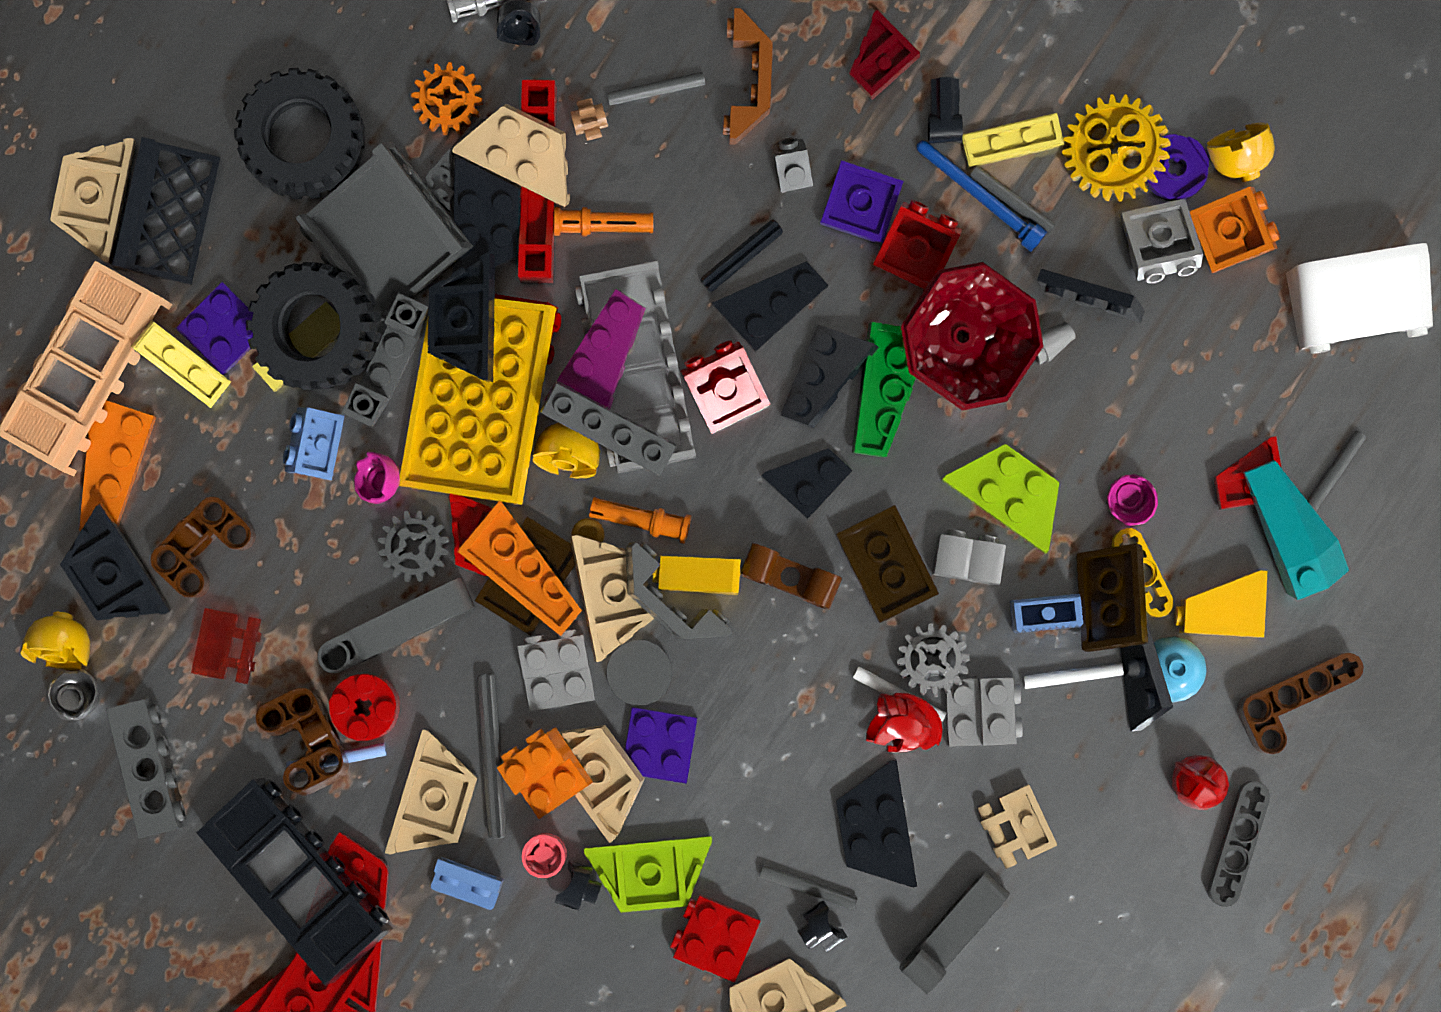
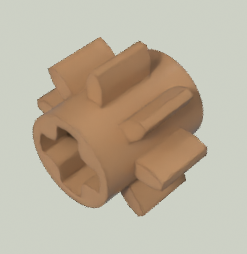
[570,98,608,141]

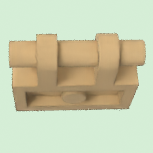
[977,784,1057,869]

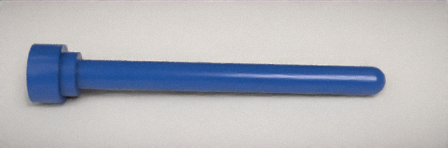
[916,140,1047,252]

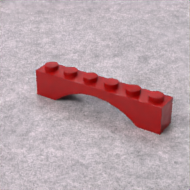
[518,80,557,283]

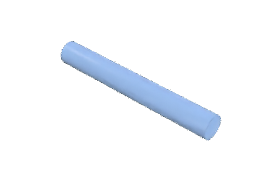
[286,742,387,773]

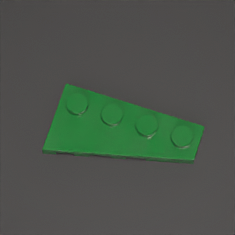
[852,322,916,458]

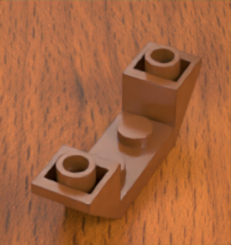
[723,8,773,145]

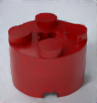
[329,674,400,741]

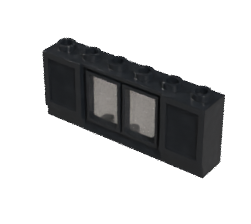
[196,778,393,985]

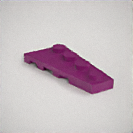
[544,289,646,409]

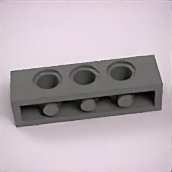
[541,380,676,476]
[106,698,186,839]

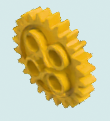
[1062,94,1171,202]

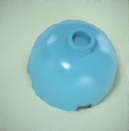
[1154,636,1207,702]

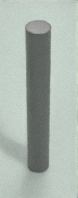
[607,72,705,105]
[970,166,1056,235]
[1307,431,1366,511]
[759,864,858,910]

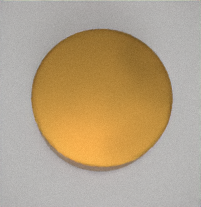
[571,518,605,542]

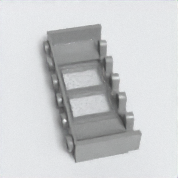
[575,261,696,473]

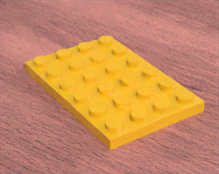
[399,299,556,505]

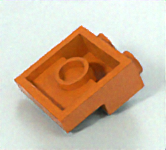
[1189,186,1281,273]
[497,727,593,819]

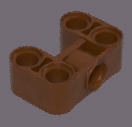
[150,497,256,598]
[740,542,842,610]
[255,688,349,796]

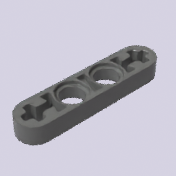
[1208,781,1270,907]

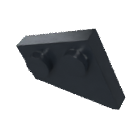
[761,448,853,520]

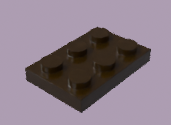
[835,505,939,623]
[474,516,575,636]
[1077,543,1148,652]

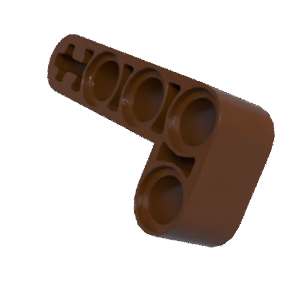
[1237,653,1364,755]

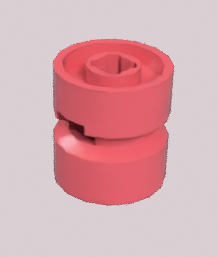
[522,832,567,878]

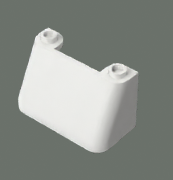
[1286,243,1433,354]

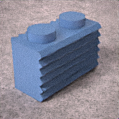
[1010,594,1083,634]

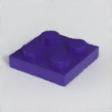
[820,160,904,245]
[175,282,253,375]
[625,707,697,784]

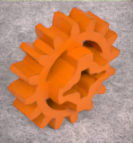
[411,62,484,135]

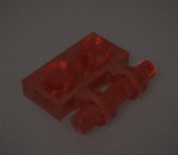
[191,608,262,684]

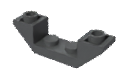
[342,293,428,427]
[625,542,734,639]

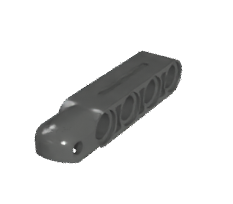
[318,577,475,673]

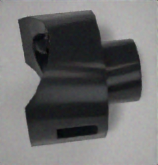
[496,0,541,46]
[555,860,602,911]
[797,900,848,952]

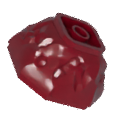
[900,262,1044,411]

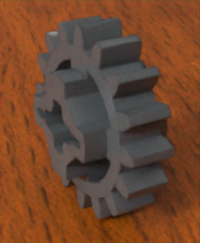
[378,511,450,582]

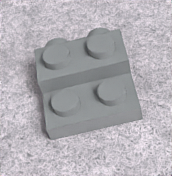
[1121,199,1203,284]
[518,629,595,712]
[945,677,1023,747]

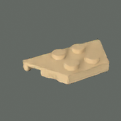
[452,104,570,207]
[50,138,136,264]
[570,535,654,662]
[545,725,645,843]
[385,729,478,854]
[729,957,847,1012]

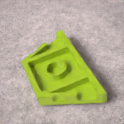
[942,444,1059,554]
[584,836,712,913]

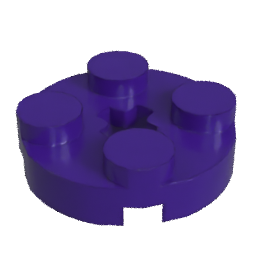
[1146,134,1209,201]

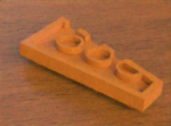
[79,400,156,531]
[458,501,582,636]

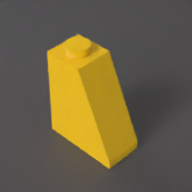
[652,556,741,595]
[1174,570,1268,638]

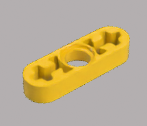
[1112,528,1173,618]

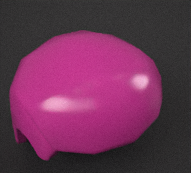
[354,452,400,504]
[1107,474,1158,526]

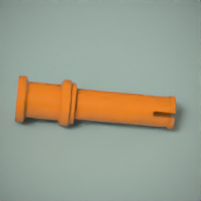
[554,207,653,237]
[589,497,692,544]

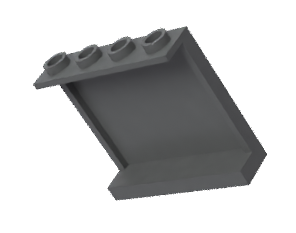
[296,142,473,321]

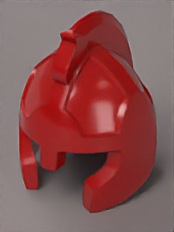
[866,693,943,752]
[1172,755,1229,810]

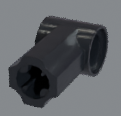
[928,77,963,143]

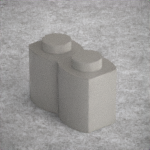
[932,529,1006,586]

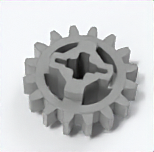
[897,623,970,697]

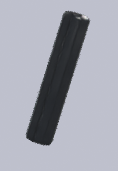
[700,219,783,292]

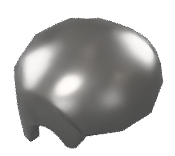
[46,669,99,721]

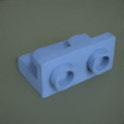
[283,407,345,480]
[431,857,504,910]

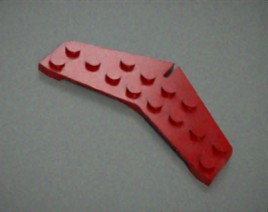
[233,832,389,1012]

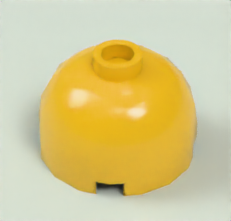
[1206,122,1275,182]
[533,422,600,479]
[20,611,90,670]

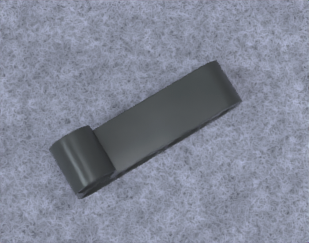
[899,871,1010,994]

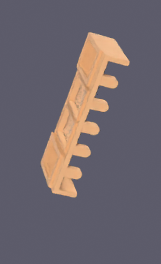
[0,261,173,476]

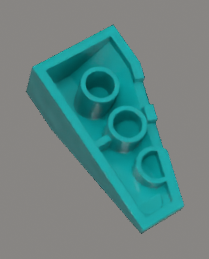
[1243,460,1349,600]

